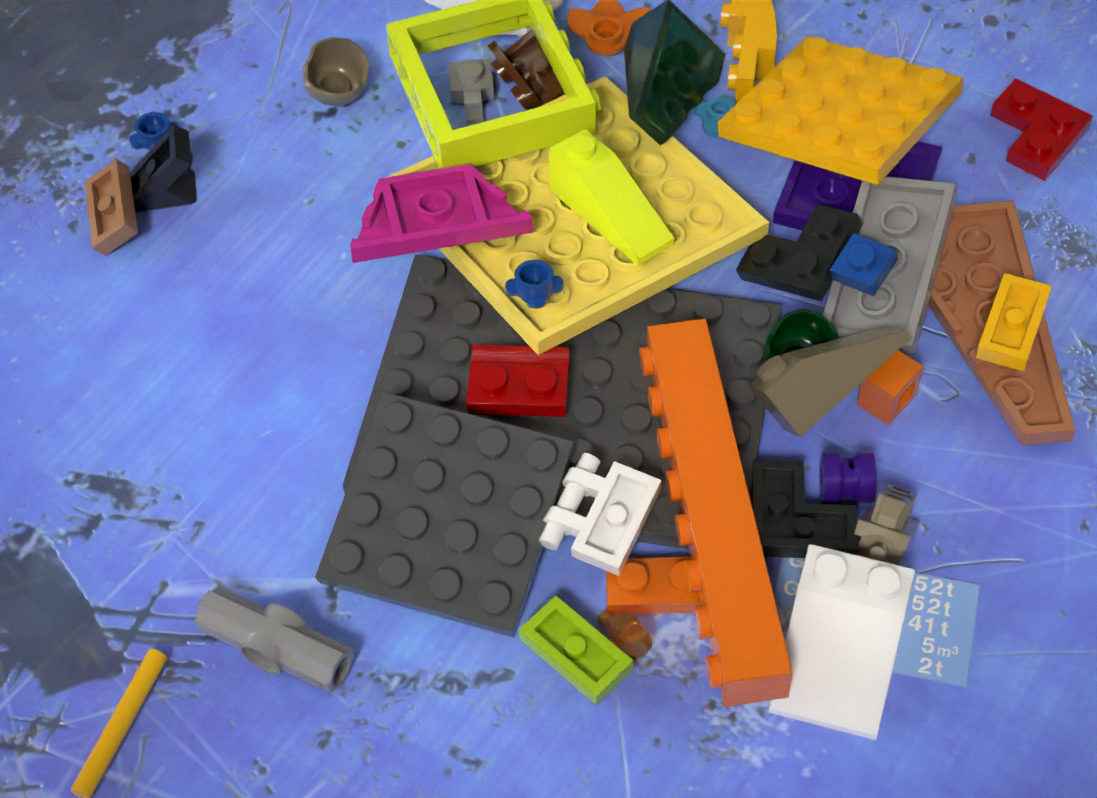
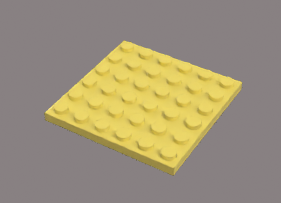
[385,76,769,355]

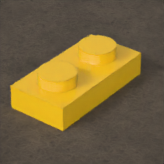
[976,273,1052,372]

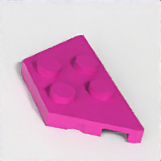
[350,164,533,263]

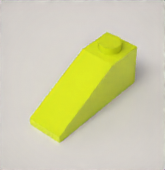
[549,129,674,266]

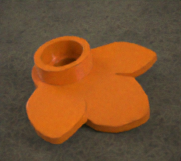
[567,0,651,56]

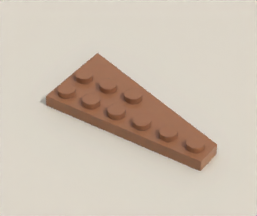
[928,200,1075,446]

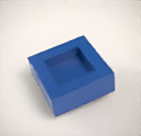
[830,233,898,297]

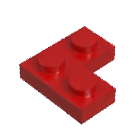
[990,78,1093,181]

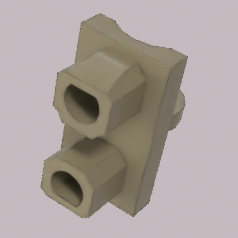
[854,484,920,565]

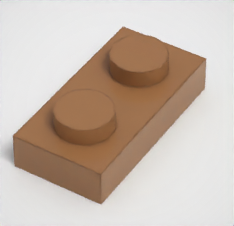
[84,159,138,256]

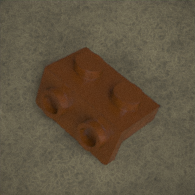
[487,29,565,110]

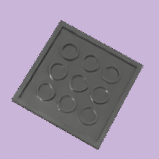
[315,392,575,638]

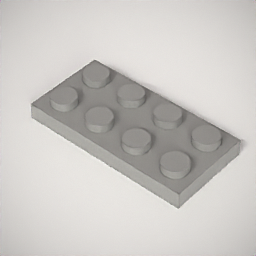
[823,177,958,356]

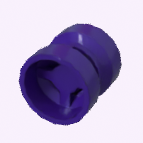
[819,452,876,503]

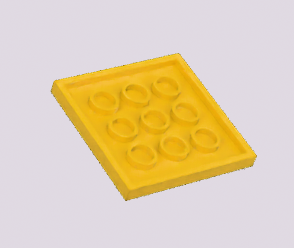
[718,36,963,185]

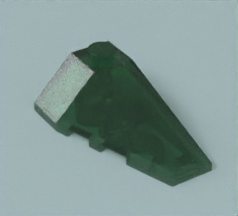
[624,0,726,146]

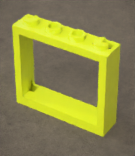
[386,0,601,169]

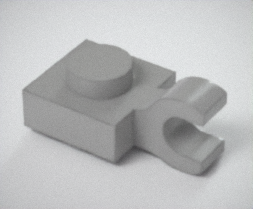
[448,59,495,124]

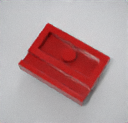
[466,345,570,417]

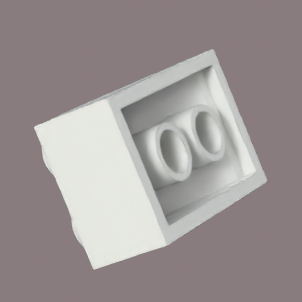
[769,544,915,740]

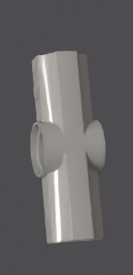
[194,586,355,694]

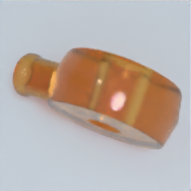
[598,610,652,661]

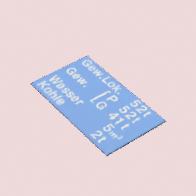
[774,557,980,688]

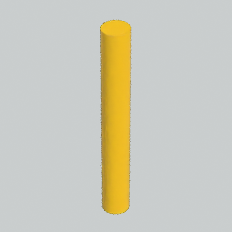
[70,649,168,798]

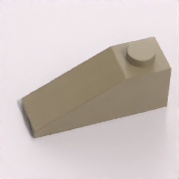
[749,326,911,437]

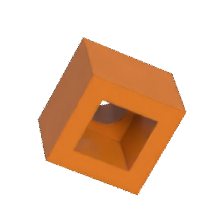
[857,350,923,425]

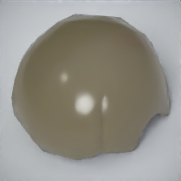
[302,37,369,106]

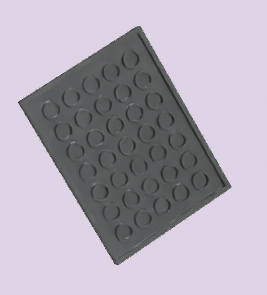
[343,254,782,550]

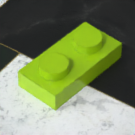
[519,595,633,706]

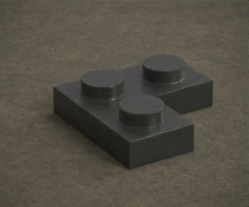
[736,204,863,302]
[752,460,858,558]

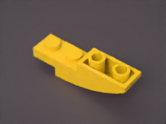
[720,0,777,104]

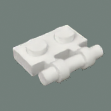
[539,453,662,576]

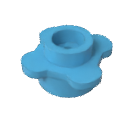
[694,95,736,138]

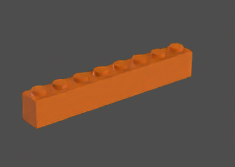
[639,318,793,707]

